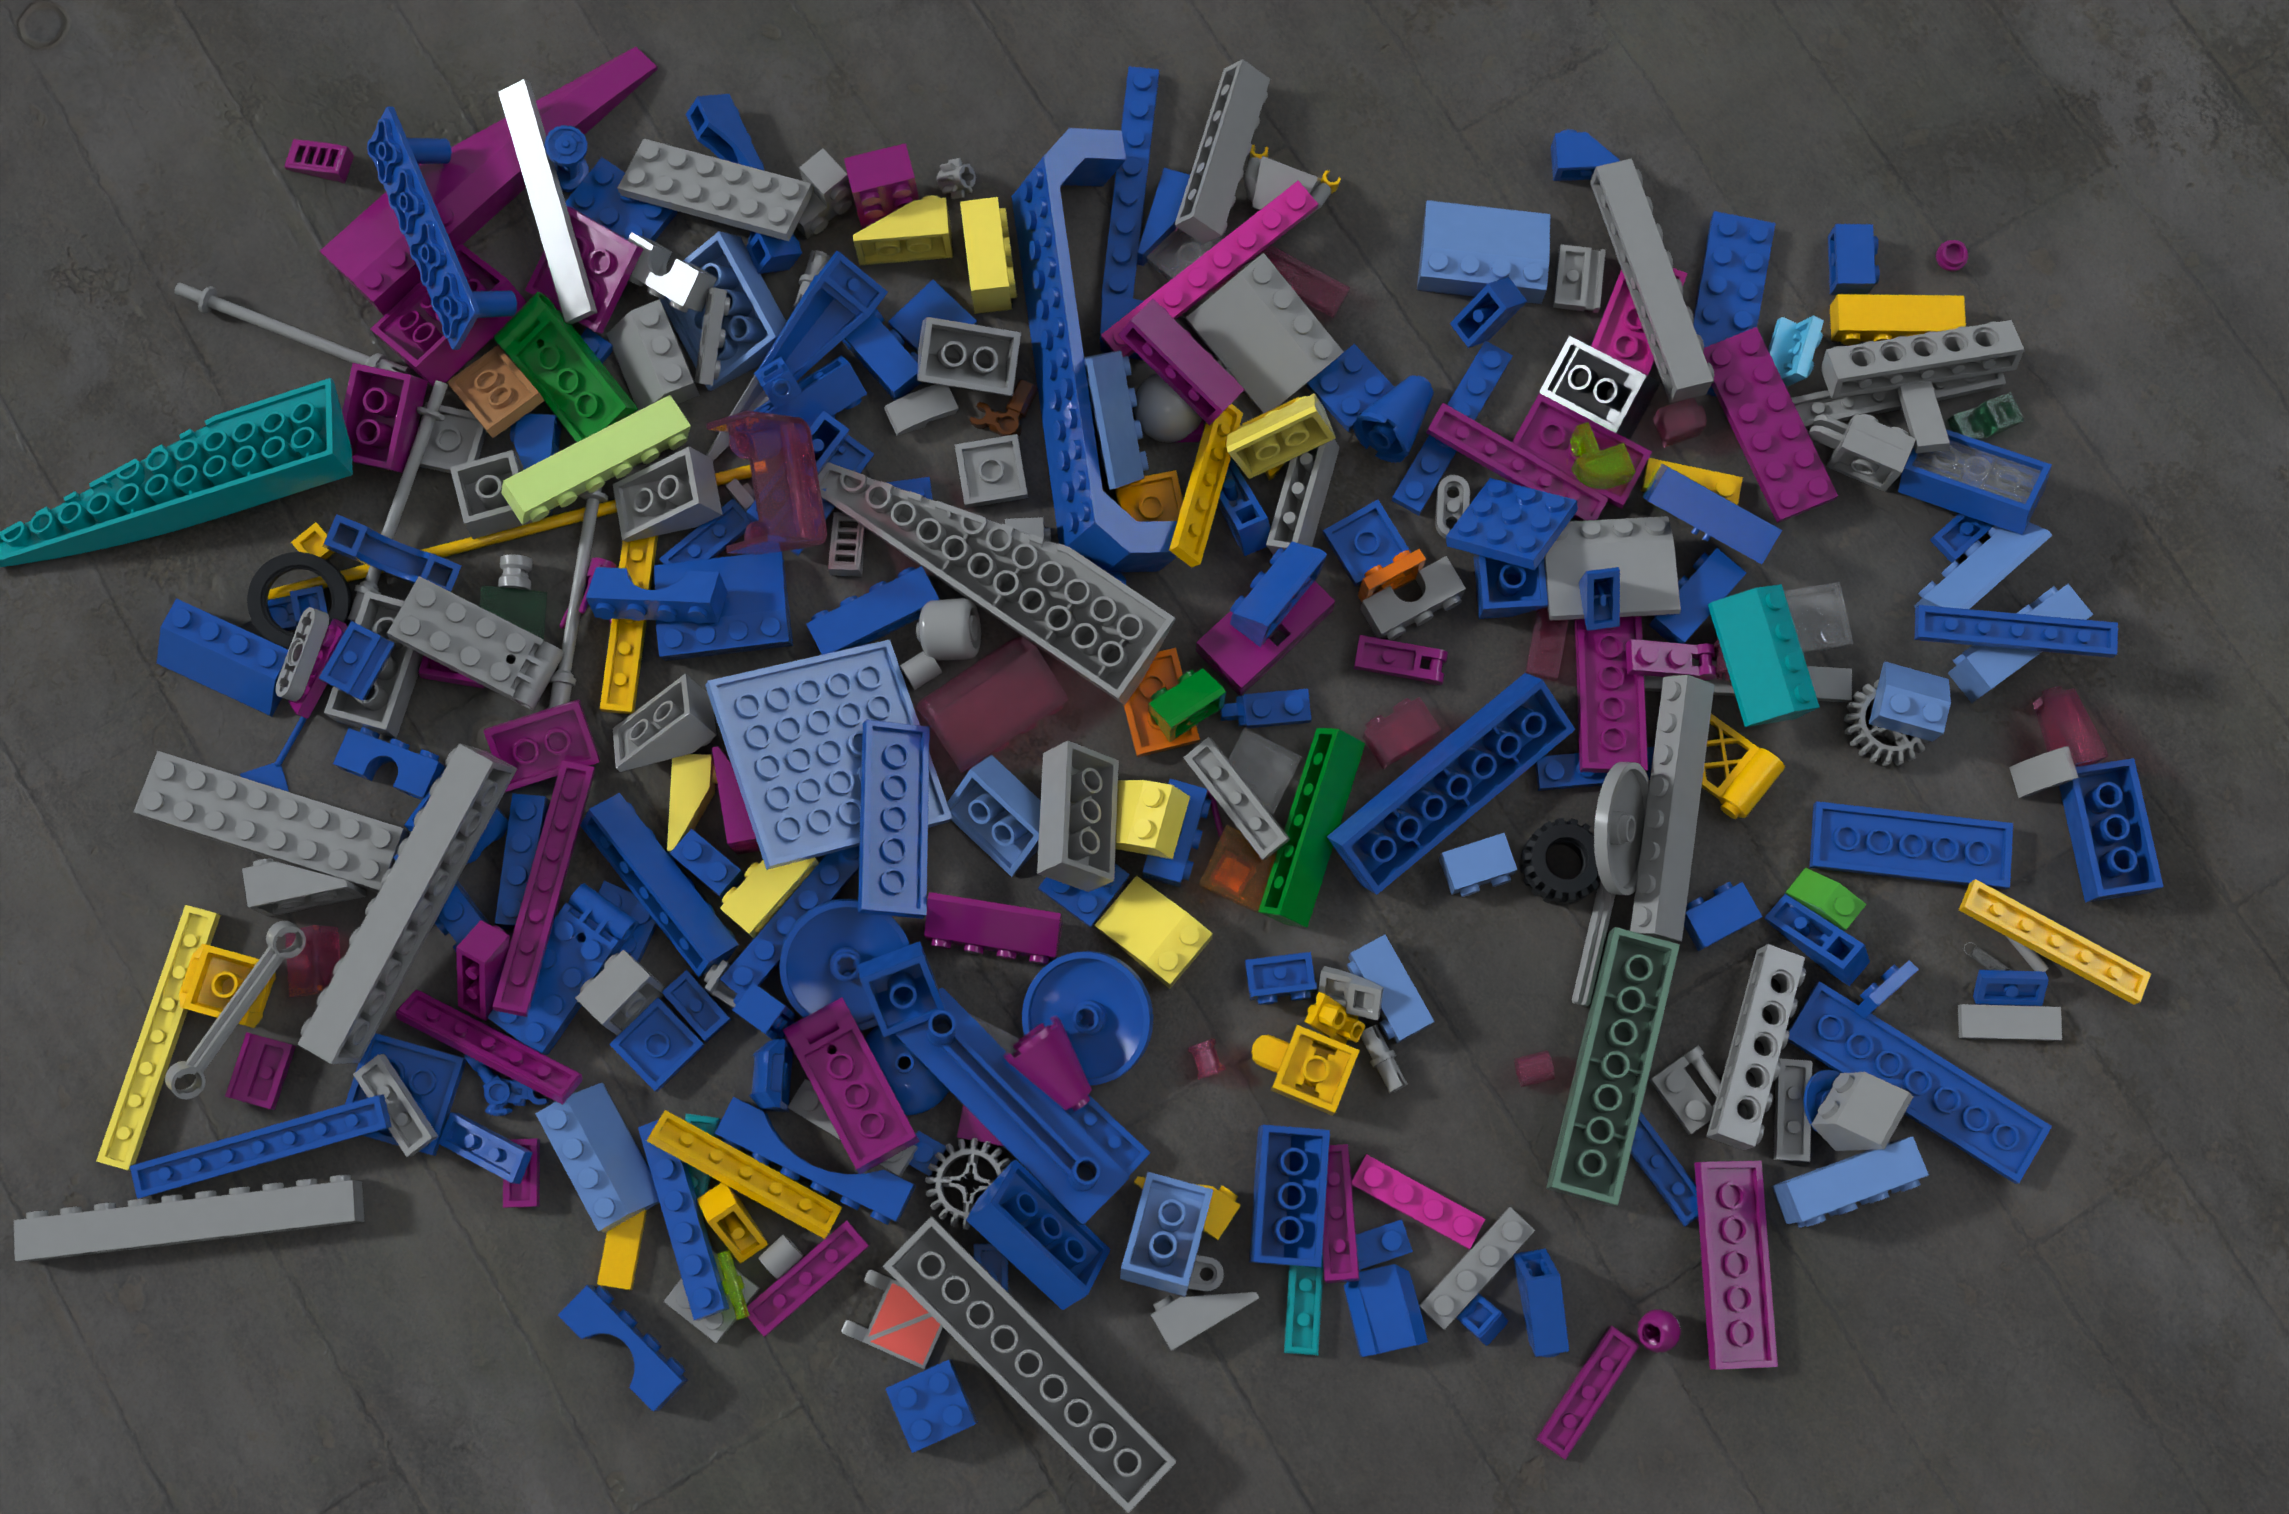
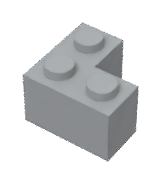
[797,148,854,239]

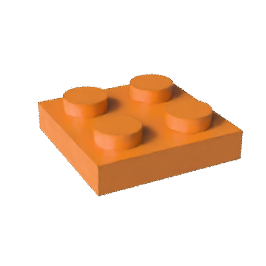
[1358,548,1426,602]

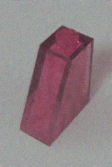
[2033,686,2108,767]

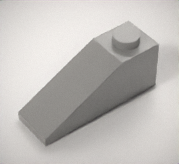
[1151,1292,1259,1351]

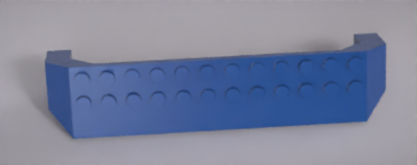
[1012,128,1177,572]

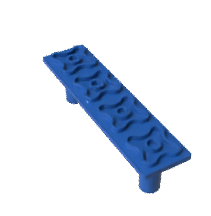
[367,107,517,350]
[895,988,1129,1225]

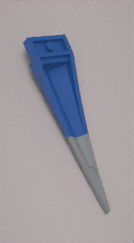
[706,251,888,461]

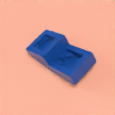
[268,585,329,631]

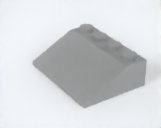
[1185,253,1344,414]
[1544,516,1681,620]

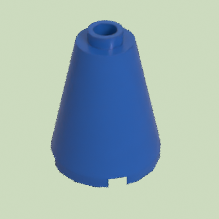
[1353,375,1434,463]

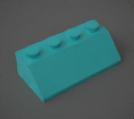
[1708,584,1820,727]

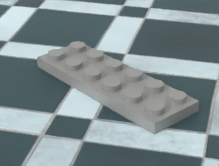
[617,139,814,241]

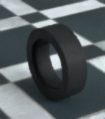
[247,552,352,648]

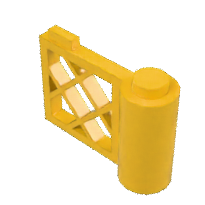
[1702,713,1785,819]

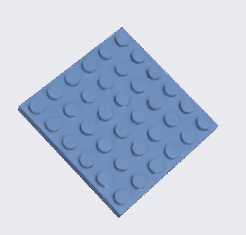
[705,639,952,870]

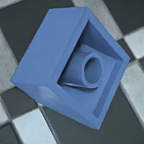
[1869,662,1951,742]

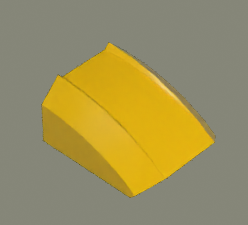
[179,944,276,1028]

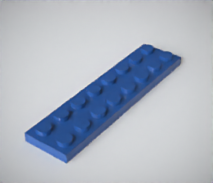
[1788,981,2052,1184]

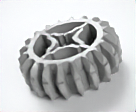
[1843,680,1929,766]
[925,1138,1011,1230]

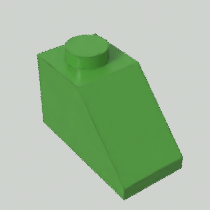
[1785,868,1866,931]

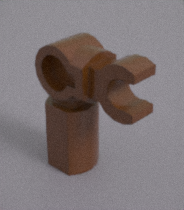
[970,379,1038,437]

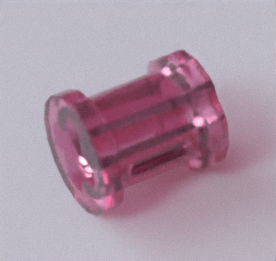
[1187,1038,1226,1080]

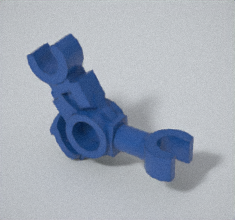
[464,1055,549,1116]

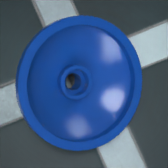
[865,1025,949,1116]

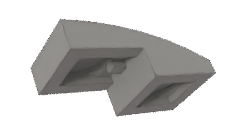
[884,384,959,435]
[2009,746,2078,798]
[1318,966,1383,1020]

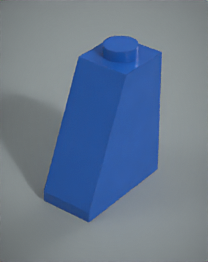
[1513,1249,1569,1358]

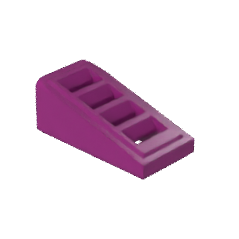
[284,139,354,183]

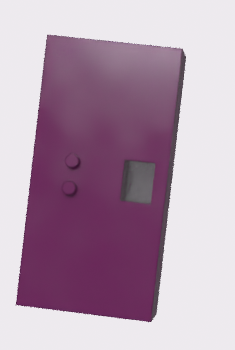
[1196,581,1335,696]

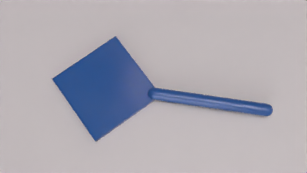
[240,716,307,792]

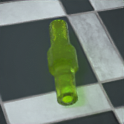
[717,1250,750,1320]

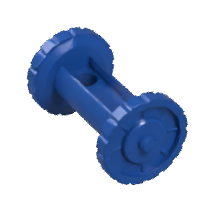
[544,125,589,192]

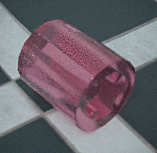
[1514,1050,1555,1087]

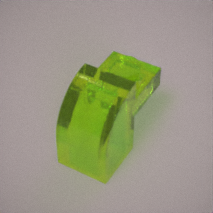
[1570,422,1636,489]

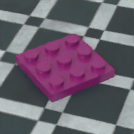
[525,206,643,334]

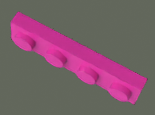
[1352,1154,1485,1249]

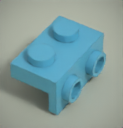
[1768,315,1824,387]

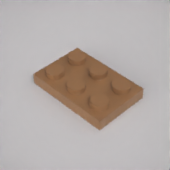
[447,345,545,438]

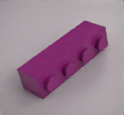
[1118,299,1245,426]

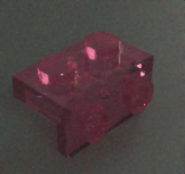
[285,925,340,998]

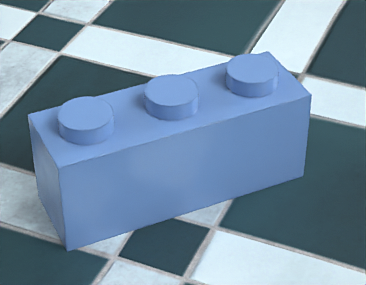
[1347,935,1435,1044]

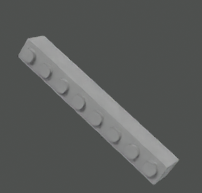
[1590,158,1714,403]
[1630,675,1715,941]

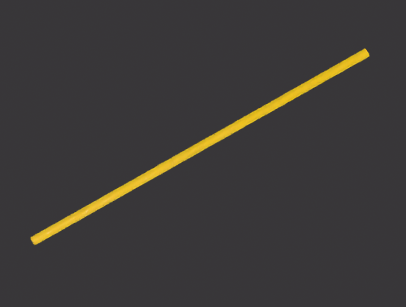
[268,461,768,600]

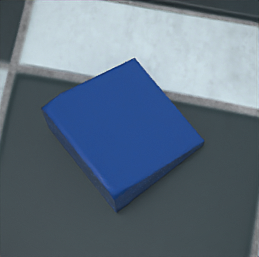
[1456,1293,1508,1346]

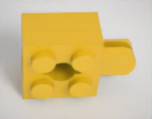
[1251,1025,1360,1116]

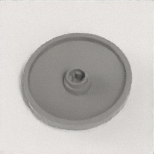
[1594,762,1650,895]

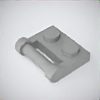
[1649,1045,1721,1135]

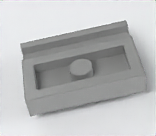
[1553,244,1606,313]

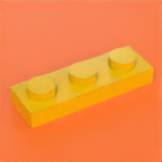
[1641,458,1743,505]

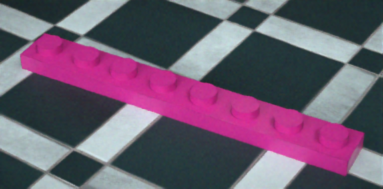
[1101,180,1318,357]

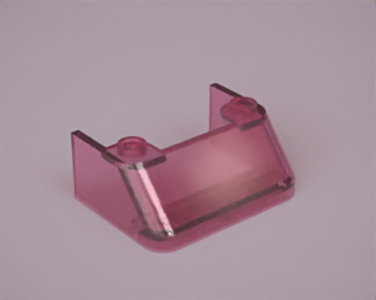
[706,411,827,555]

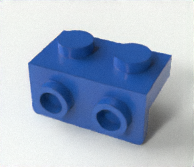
[1245,952,1317,1005]

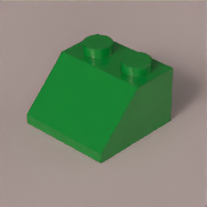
[1148,668,1226,742]

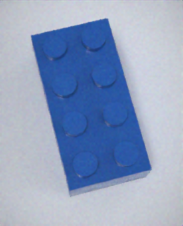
[2059,758,2164,903]

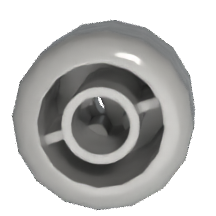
[916,598,981,661]

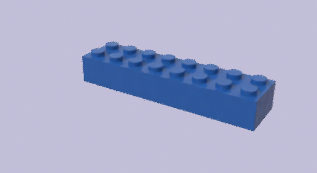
[1327,673,1576,895]

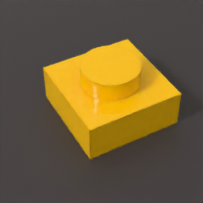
[291,522,335,560]

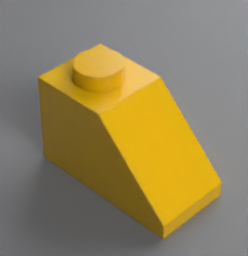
[697,1182,769,1264]

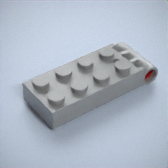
[387,576,564,710]

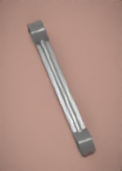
[165,921,306,1099]

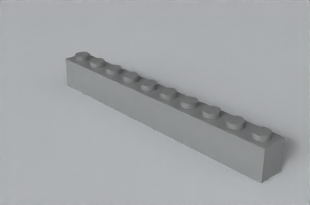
[14,1175,365,1262]

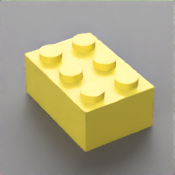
[960,197,1017,314]

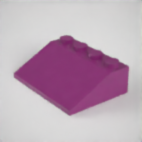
[371,243,527,387]

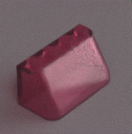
[916,636,1069,773]

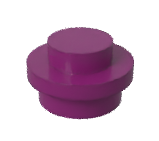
[1936,240,1968,271]

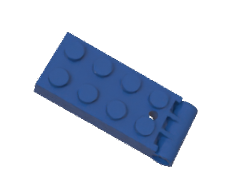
[487,883,638,1055]

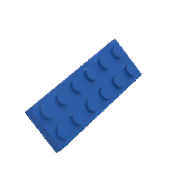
[1693,211,1776,397]
[858,719,930,919]
[1809,802,2013,890]

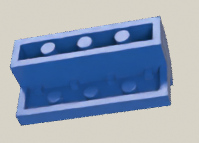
[746,410,874,556]

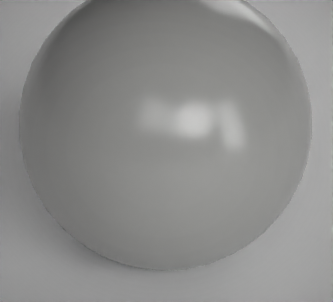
[1133,373,1202,443]

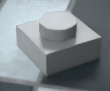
[726,478,758,512]

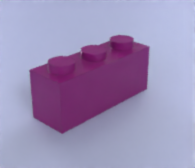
[456,920,509,1021]

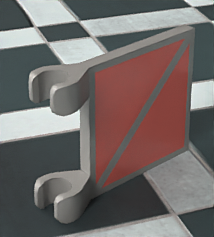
[842,1270,943,1369]

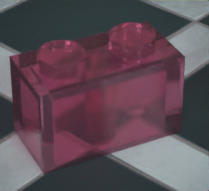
[1362,697,1441,769]

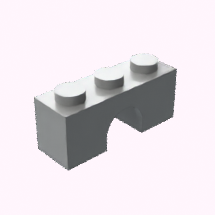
[628,232,717,313]
[1360,556,1466,641]

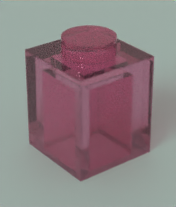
[1653,397,1707,447]

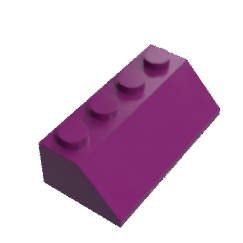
[924,892,1063,965]

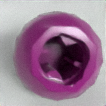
[1637,1309,1681,1353]

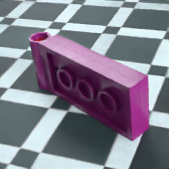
[783,997,920,1174]

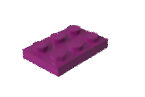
[483,699,601,792]

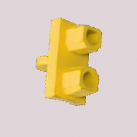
[1304,992,1365,1044]

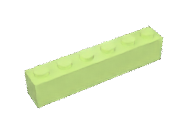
[501,395,691,525]

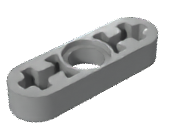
[276,607,329,702]

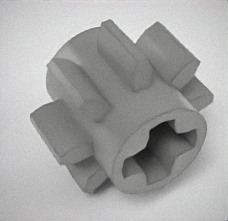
[937,158,976,199]

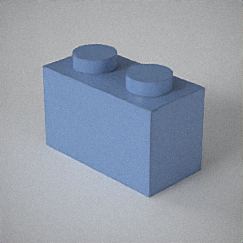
[1439,833,1518,897]

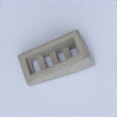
[828,512,865,577]

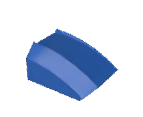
[749,1039,794,1112]
[1344,1264,1428,1357]

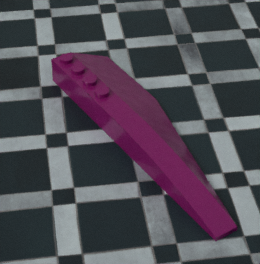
[320,47,658,316]

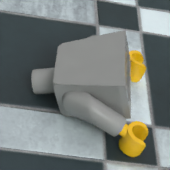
[1243,145,1341,220]

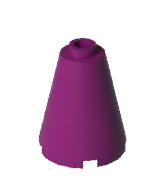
[1003,1015,1092,1111]

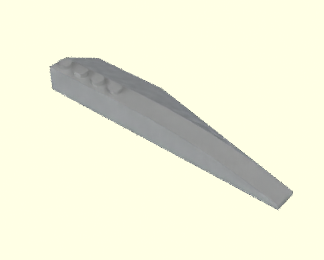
[809,462,1176,706]

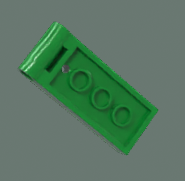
[494,292,638,442]

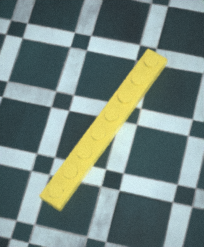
[96,905,221,1171]

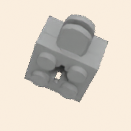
[1809,413,1916,492]

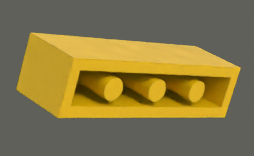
[1830,294,1966,345]

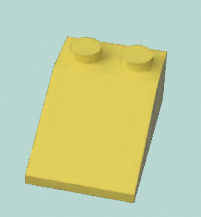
[853,195,953,265]
[1115,780,1190,859]
[1094,876,1213,989]

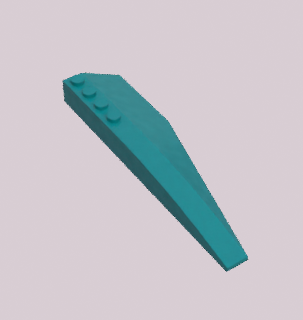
[0,378,353,567]

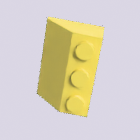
[1226,394,1336,479]

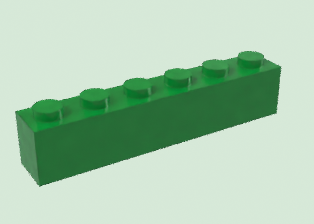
[1258,728,1365,928]

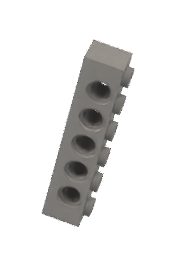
[1820,320,2024,399]
[1706,944,1806,1150]

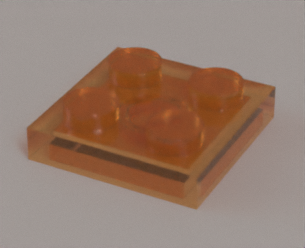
[1198,825,1278,913]

